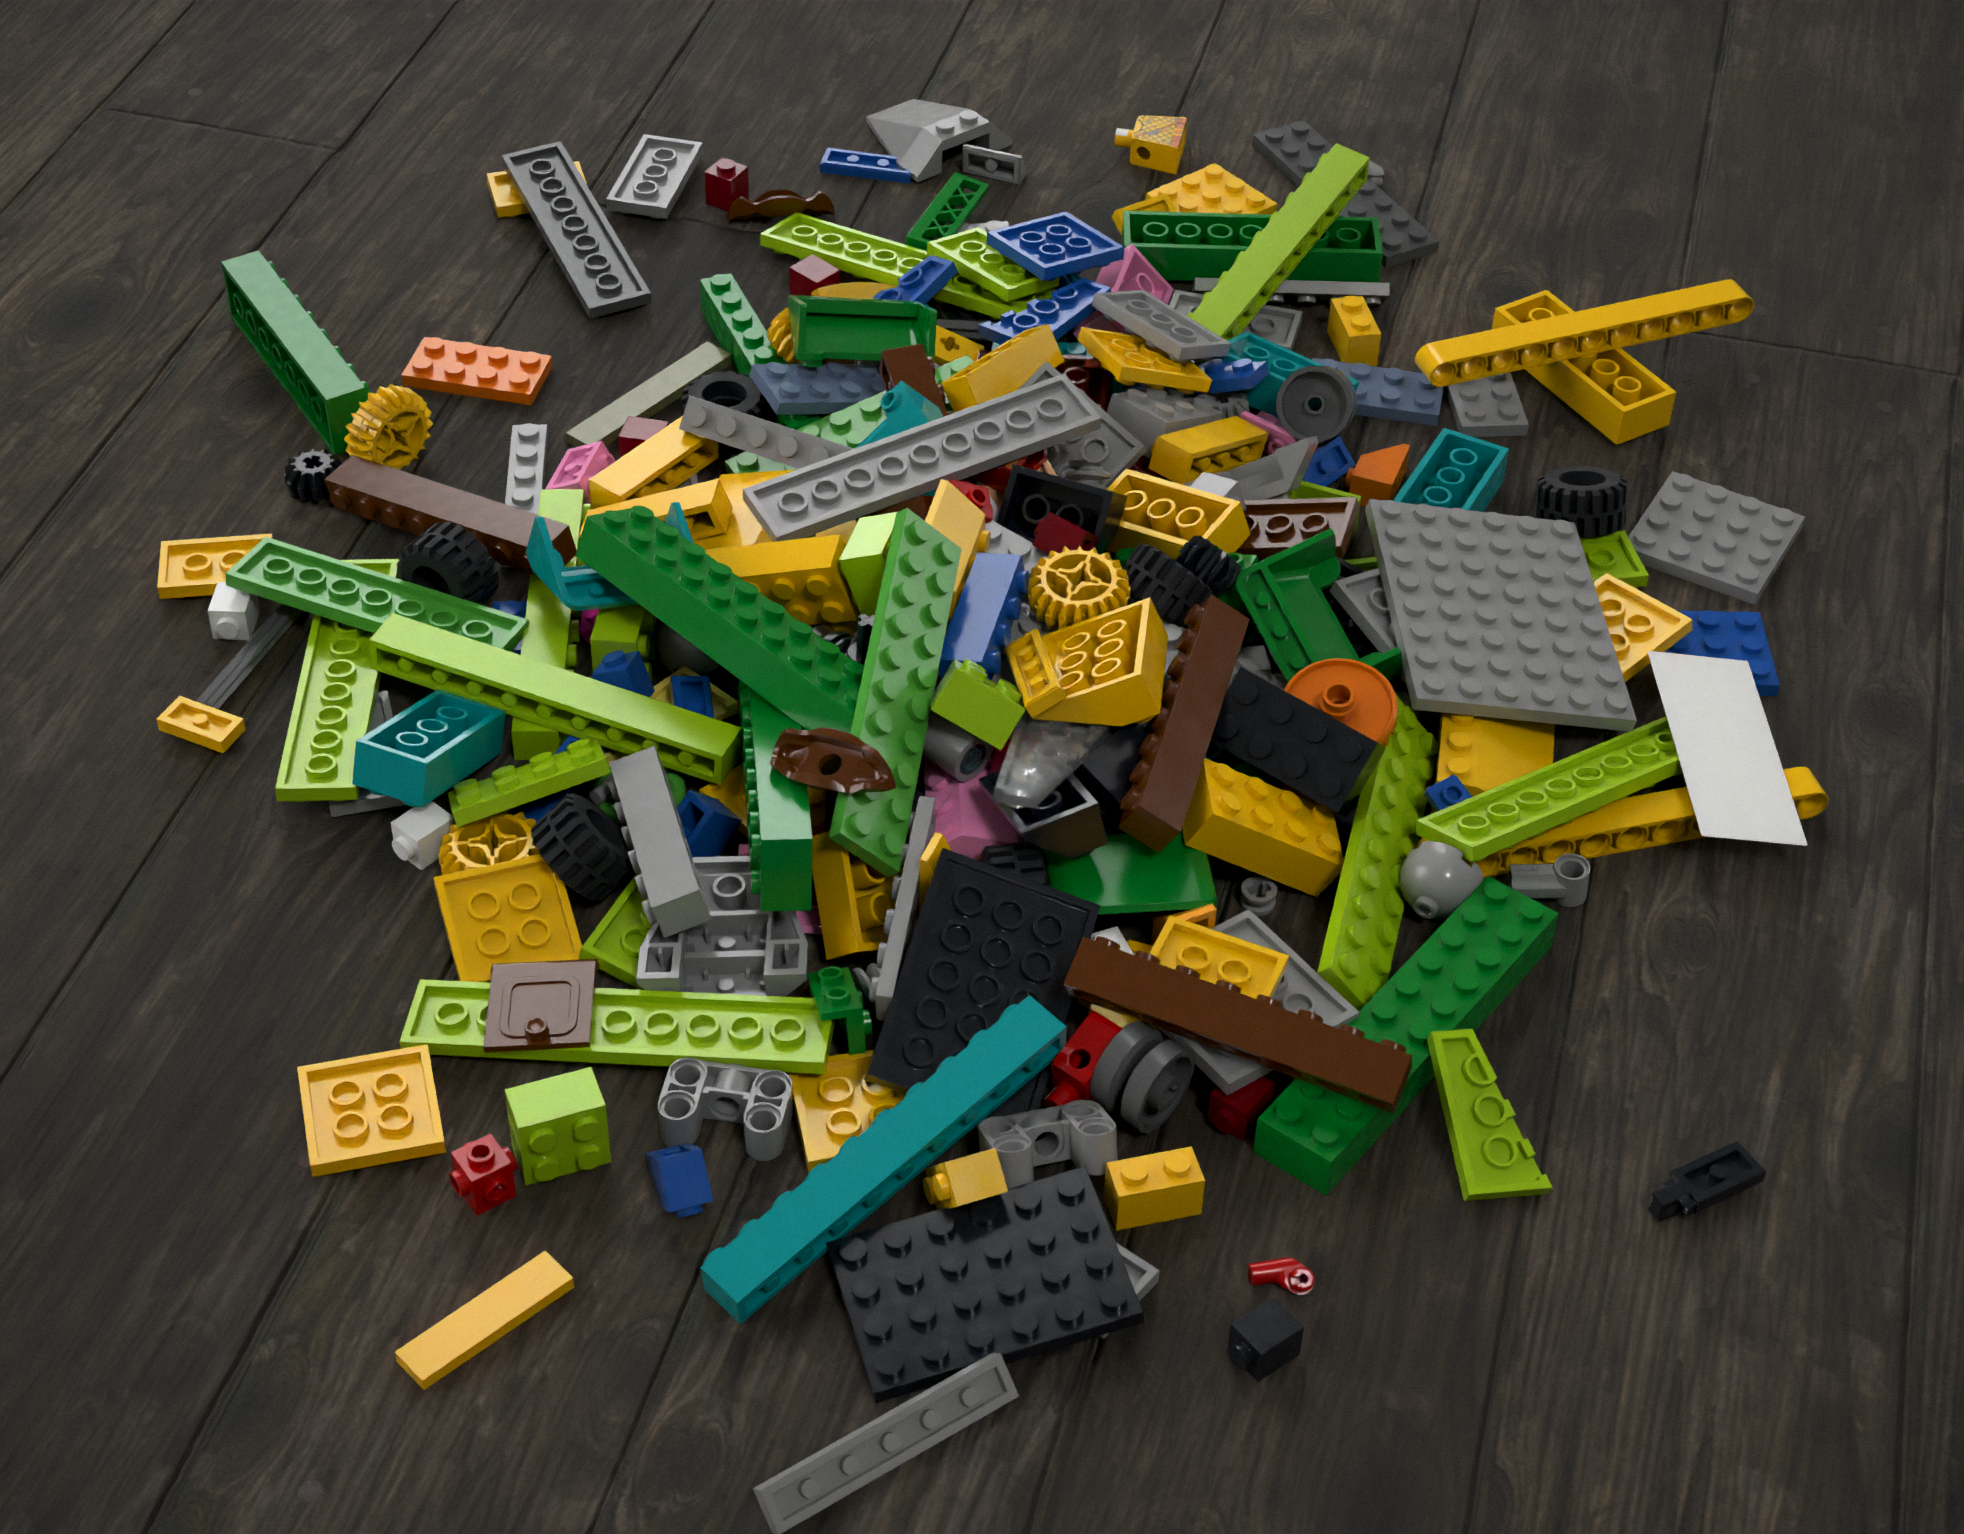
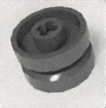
[1276,366,1357,442]
[1089,1020,1195,1133]

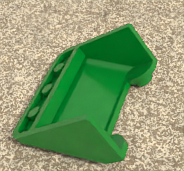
[788,295,937,367]
[1236,528,1402,683]
[1038,829,1217,915]

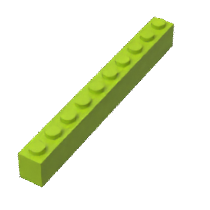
[1187,143,1370,363]
[511,489,592,760]
[369,613,742,785]

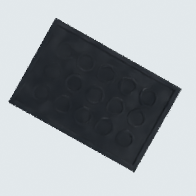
[864,848,1101,1120]
[826,1166,1144,1403]

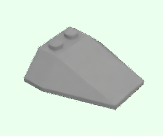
[866,99,1012,182]
[1183,436,1319,500]
[636,856,809,997]

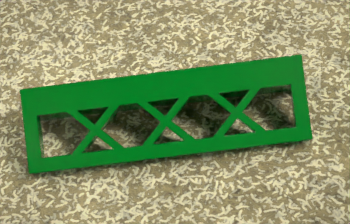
[905,172,989,251]

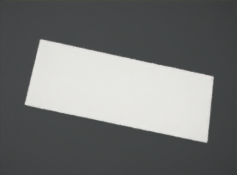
[1648,651,1808,846]

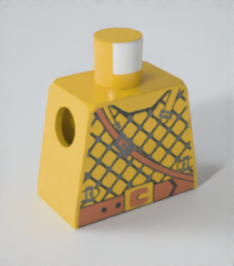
[1114,115,1187,174]

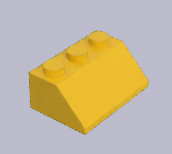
[925,479,991,619]
[812,831,917,960]

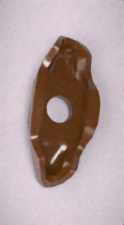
[727,189,835,223]
[770,727,896,794]

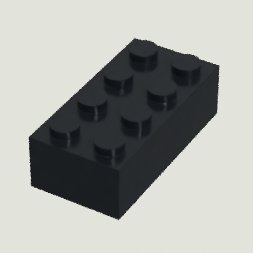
[1210,667,1386,818]

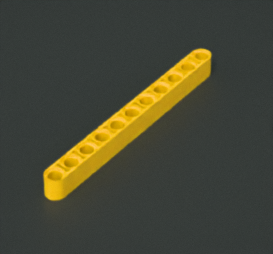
[1415,279,1754,387]
[1416,767,1829,878]

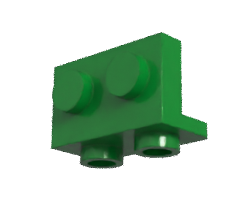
[807,966,872,1055]

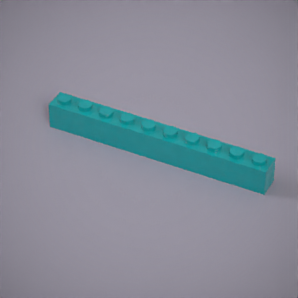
[700,995,1067,1324]

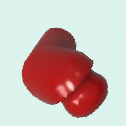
[1247,1257,1315,1295]

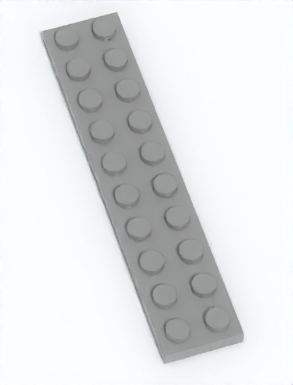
[743,373,1101,542]

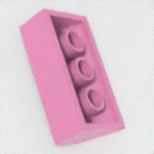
[1073,244,1174,343]
[924,745,1022,861]

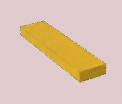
[1004,629,1067,718]
[395,1251,574,1390]

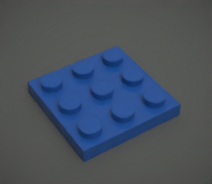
[986,212,1124,281]
[1665,610,1780,696]

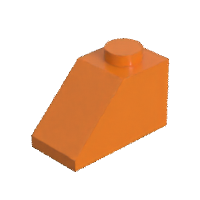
[1345,444,1410,507]

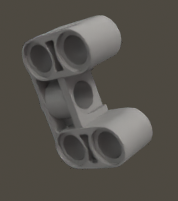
[657,1057,793,1161]
[978,1100,1118,1189]

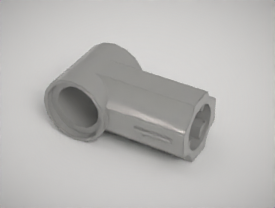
[1507,853,1591,907]

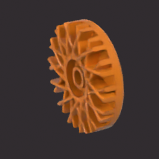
[1284,658,1398,747]

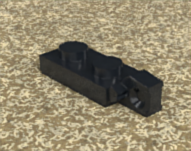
[1648,1141,1766,1222]

